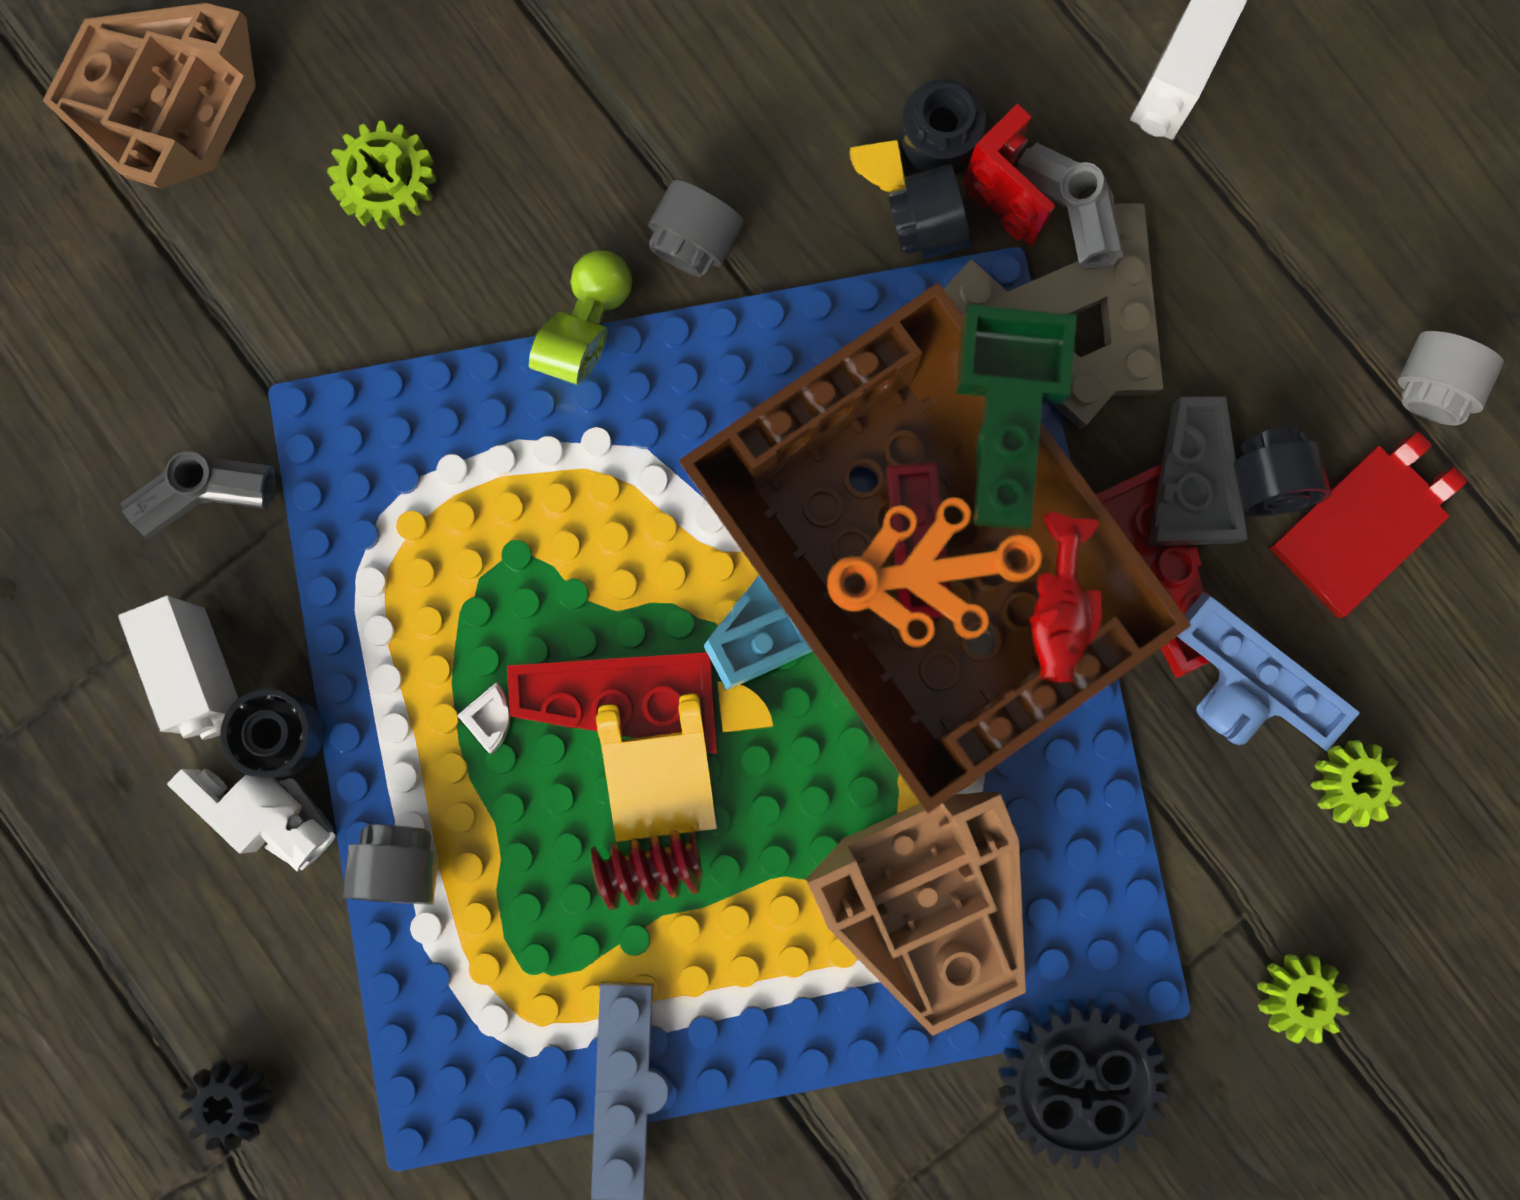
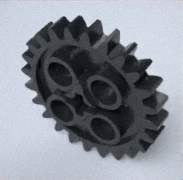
[998,999,1170,1169]

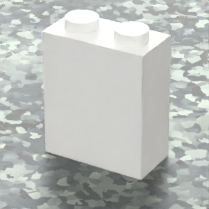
[1130,0,1247,140]
[118,596,239,740]

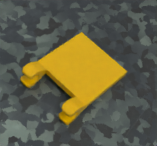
[596,693,717,842]

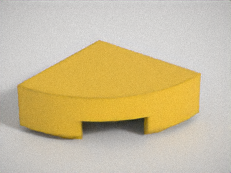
[849,140,905,192]
[717,681,773,733]

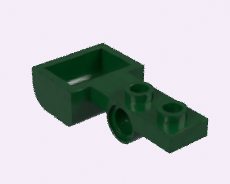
[955,304,1077,530]

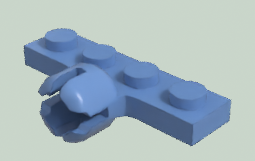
[1177,591,1360,751]

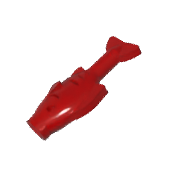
[1029,511,1101,682]

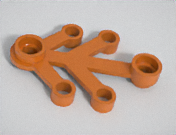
[828,498,1041,647]

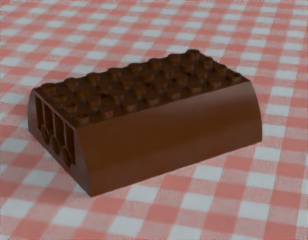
[678,283,1192,814]

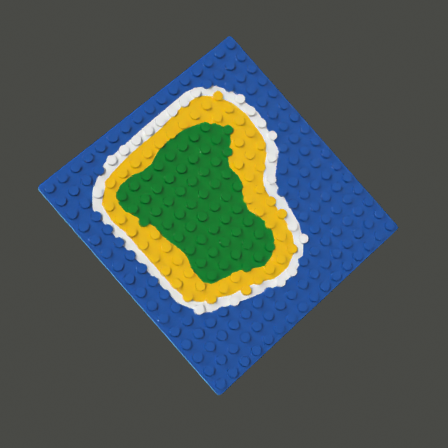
[269,247,1190,1171]

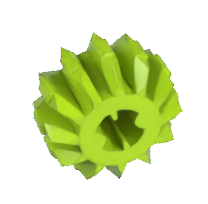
[1310,740,1406,827]
[1257,954,1351,1044]

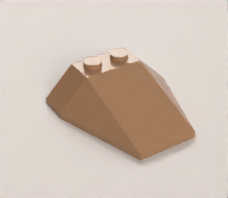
[43,3,256,189]
[806,791,1026,1036]

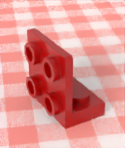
[963,103,1055,246]

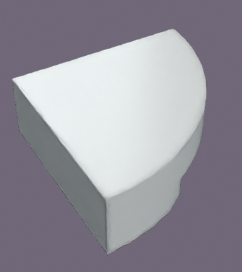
[457,683,511,754]

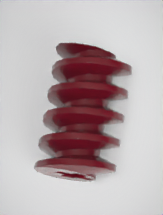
[591,827,703,910]

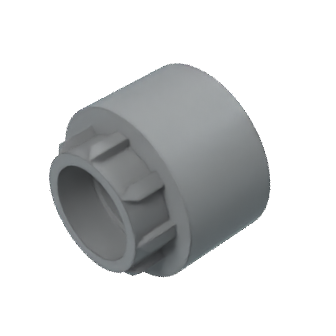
[1398,331,1504,426]

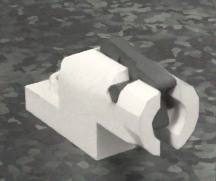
[167,769,336,871]

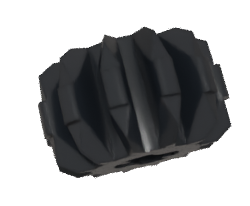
[178,1059,274,1151]

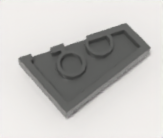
[1147,397,1248,546]

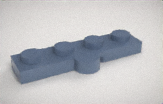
[591,982,670,1200]

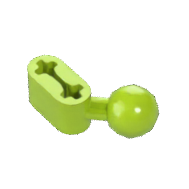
[529,250,633,385]

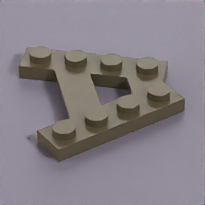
[944,204,1163,430]

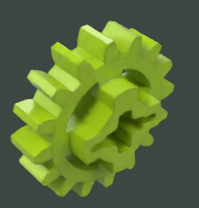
[327,121,437,229]

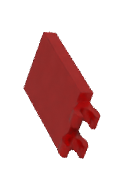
[1269,431,1468,619]

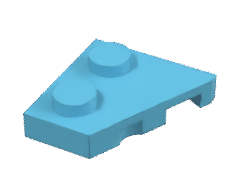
[704,576,812,690]

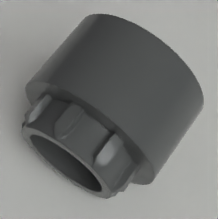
[648,180,745,277]
[342,825,439,905]

